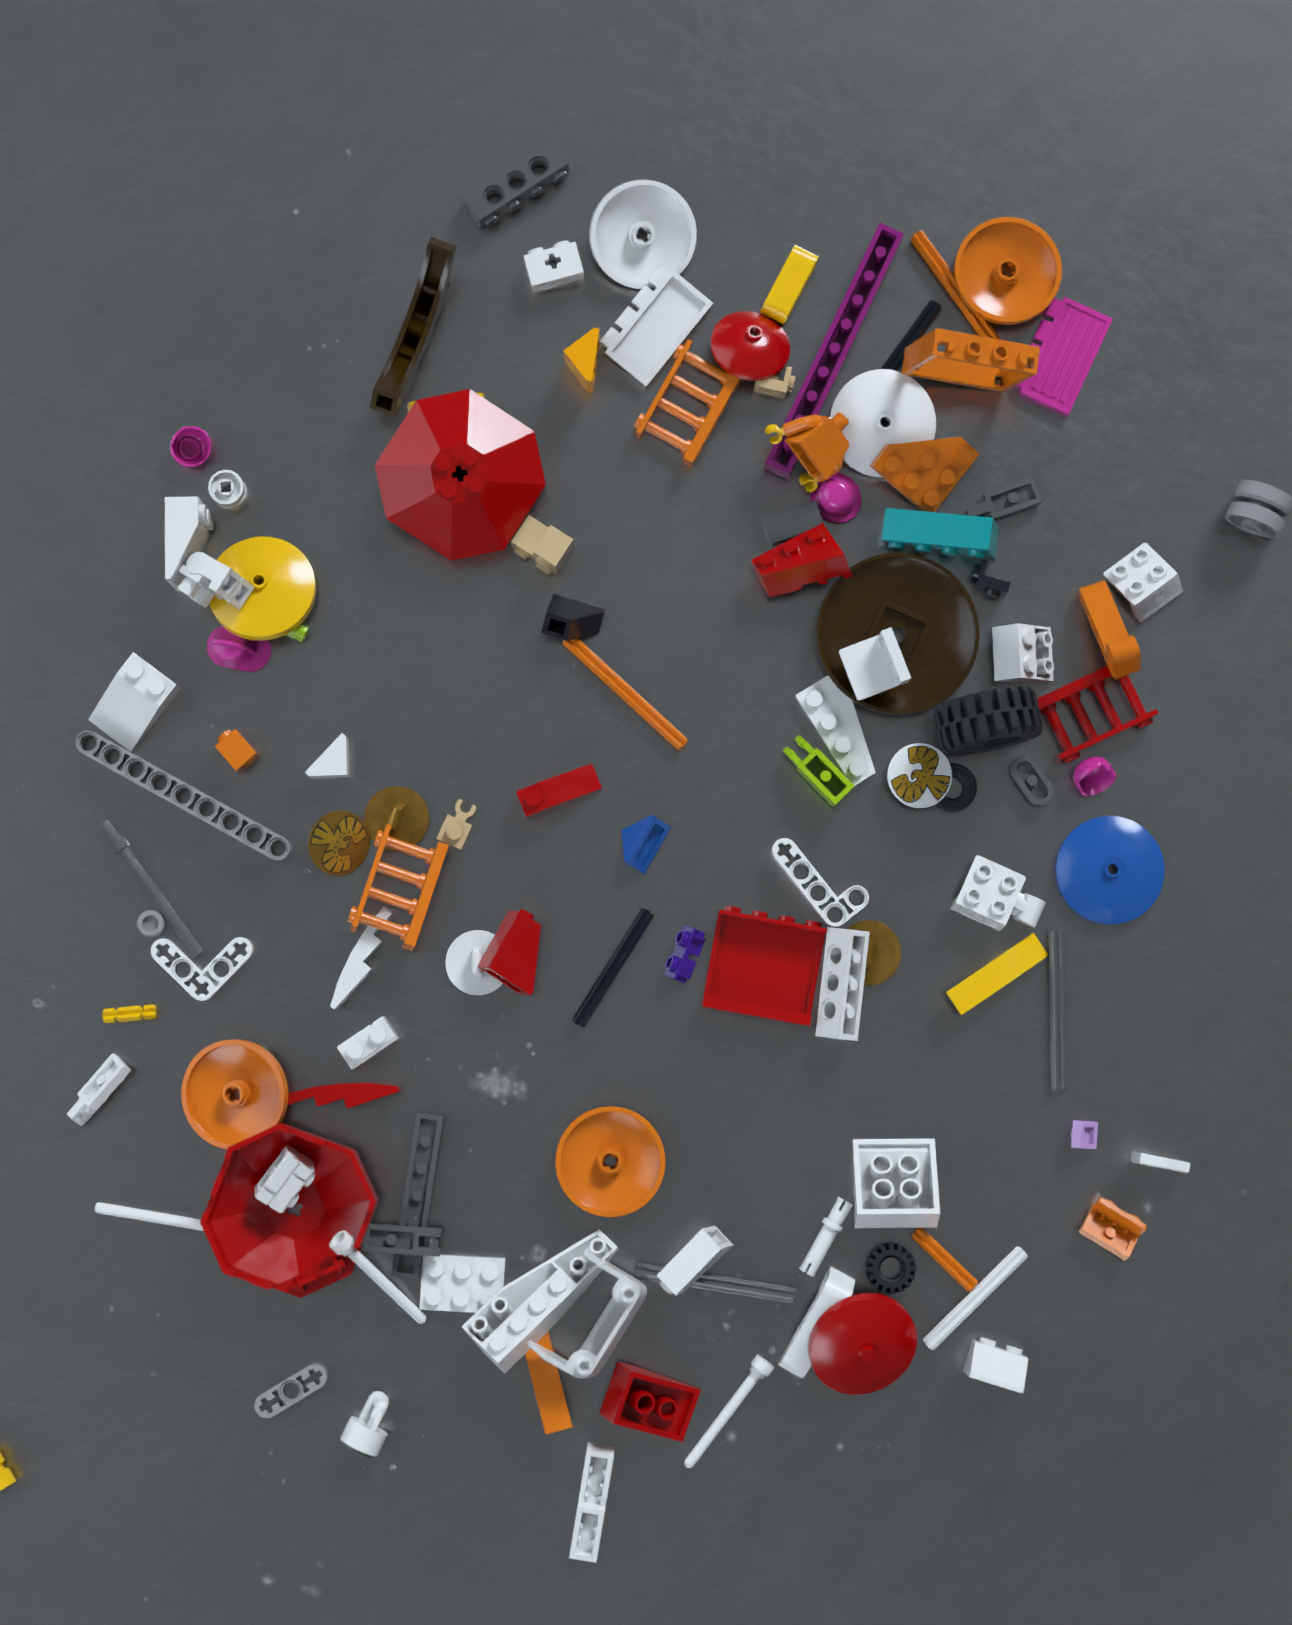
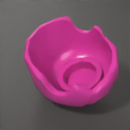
[170,426,211,468]
[1073,756,1116,796]

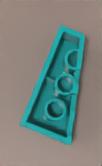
[882,508,999,560]

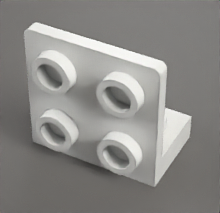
[1104,543,1183,623]
[839,627,911,701]
[950,855,1026,932]

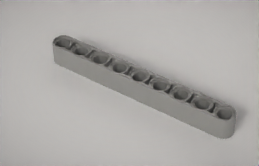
[75,730,293,862]

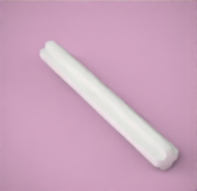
[923,1247,1028,1350]

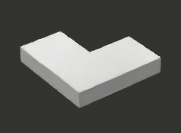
[1130,1151,1190,1173]

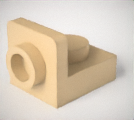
[754,366,796,399]

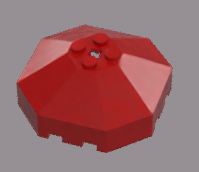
[375,389,546,561]
[200,1123,379,1298]

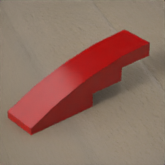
[287,1083,401,1109]

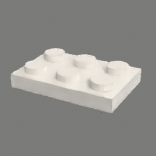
[419,1254,505,1313]

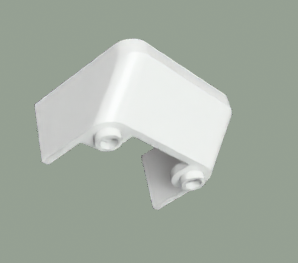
[527,1249,647,1378]

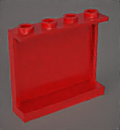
[701,905,827,1026]

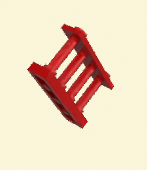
[1037,666,1159,763]

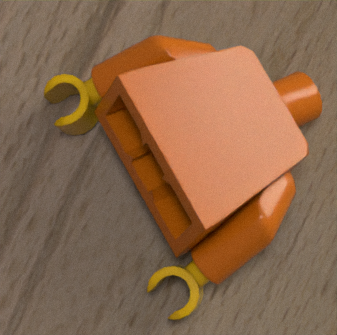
[765,413,849,492]

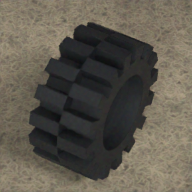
[865,1243,917,1294]

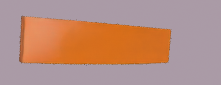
[525,1331,573,1434]

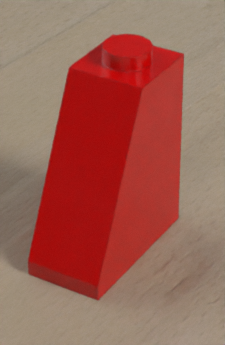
[477,909,541,996]

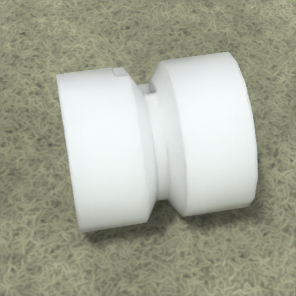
[208,470,248,511]

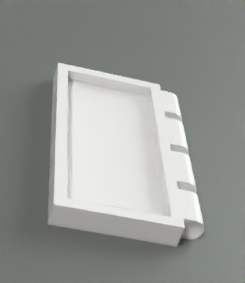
[599,267,713,387]

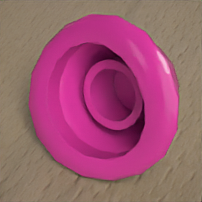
[810,473,862,523]

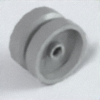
[1225,480,1292,539]

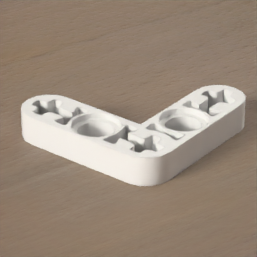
[151,937,254,1001]

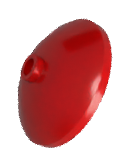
[710,311,790,381]

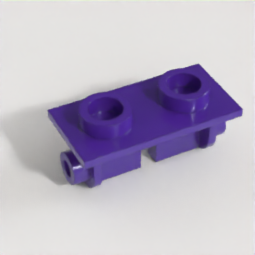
[664,925,706,984]

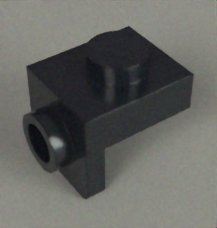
[971,559,1011,599]

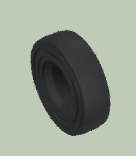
[935,763,977,812]

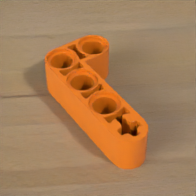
[1078,580,1141,679]

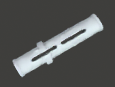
[799,1196,853,1277]

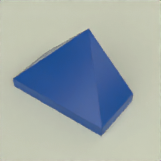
[621,815,671,874]

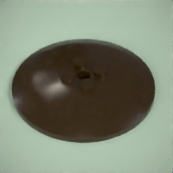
[816,553,980,715]

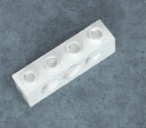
[815,927,870,1041]

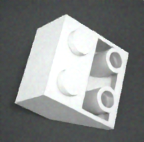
[992,623,1054,683]

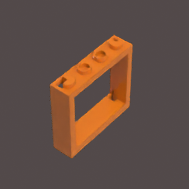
[902,328,1040,392]

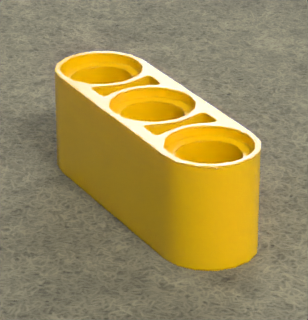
[760,245,819,325]

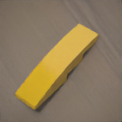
[945,933,1049,1015]

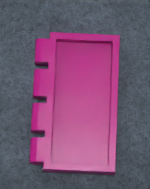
[1015,296,1113,416]

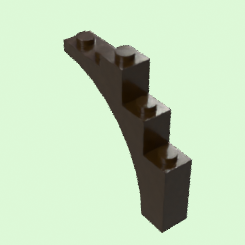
[369,237,457,417]

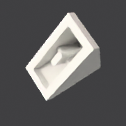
[305,733,350,779]

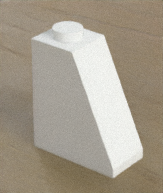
[657,1226,734,1296]

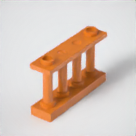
[634,339,742,468]
[347,824,449,952]

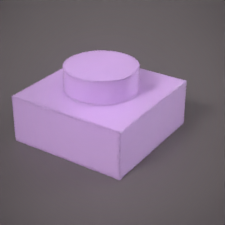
[1071,1120,1098,1149]

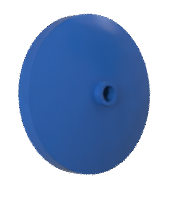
[1055,816,1165,925]

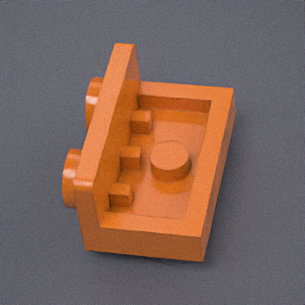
[1078,1197,1147,1261]

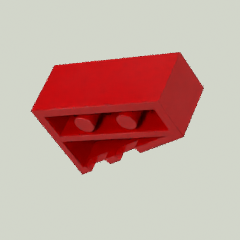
[751,523,852,597]

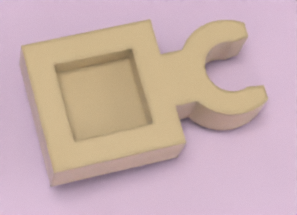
[436,799,476,850]

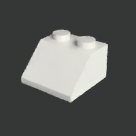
[963,1337,1028,1394]

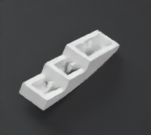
[330,906,394,1010]

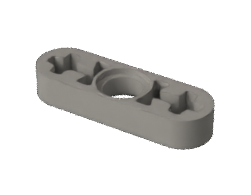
[254,1363,328,1418]

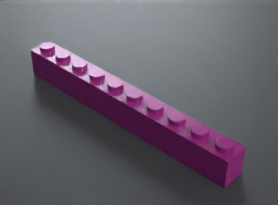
[764,222,904,480]

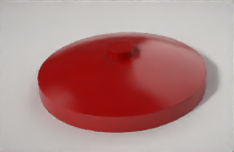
[808,1293,917,1395]

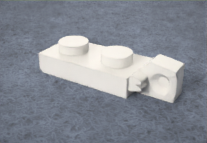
[67,1053,131,1126]

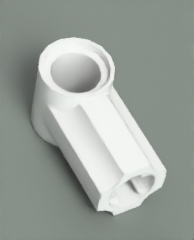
[1010,893,1046,928]

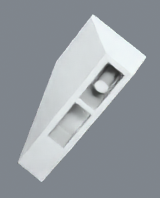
[462,1229,619,1374]

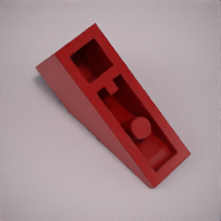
[516,763,602,819]

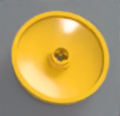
[209,536,316,641]

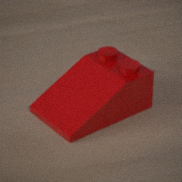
[599,1361,701,1442]

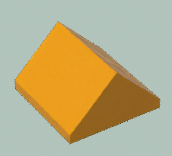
[563,328,600,393]

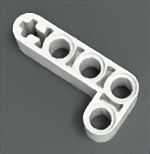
[771,838,869,928]
[778,1267,855,1379]

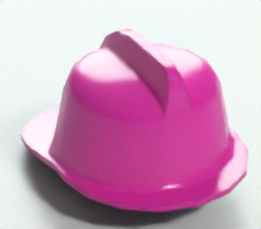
[207,626,271,672]

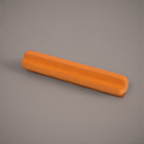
[911,1228,978,1292]

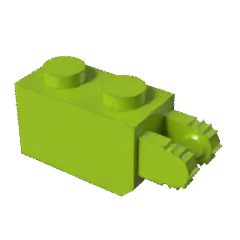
[783,735,855,807]

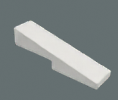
[569,1442,615,1563]

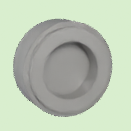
[137,910,166,938]

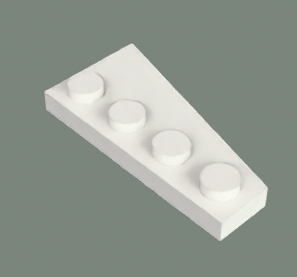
[795,675,876,786]

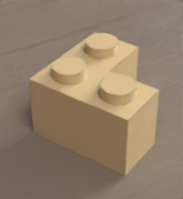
[511,515,574,575]

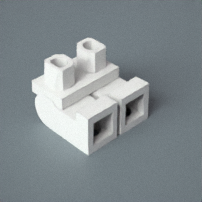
[177,552,254,610]

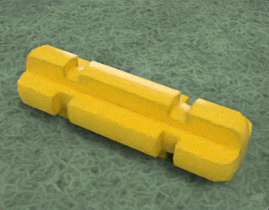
[102,1004,157,1023]

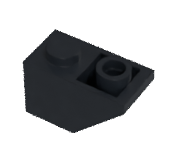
[541,594,605,641]

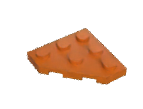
[870,437,979,512]

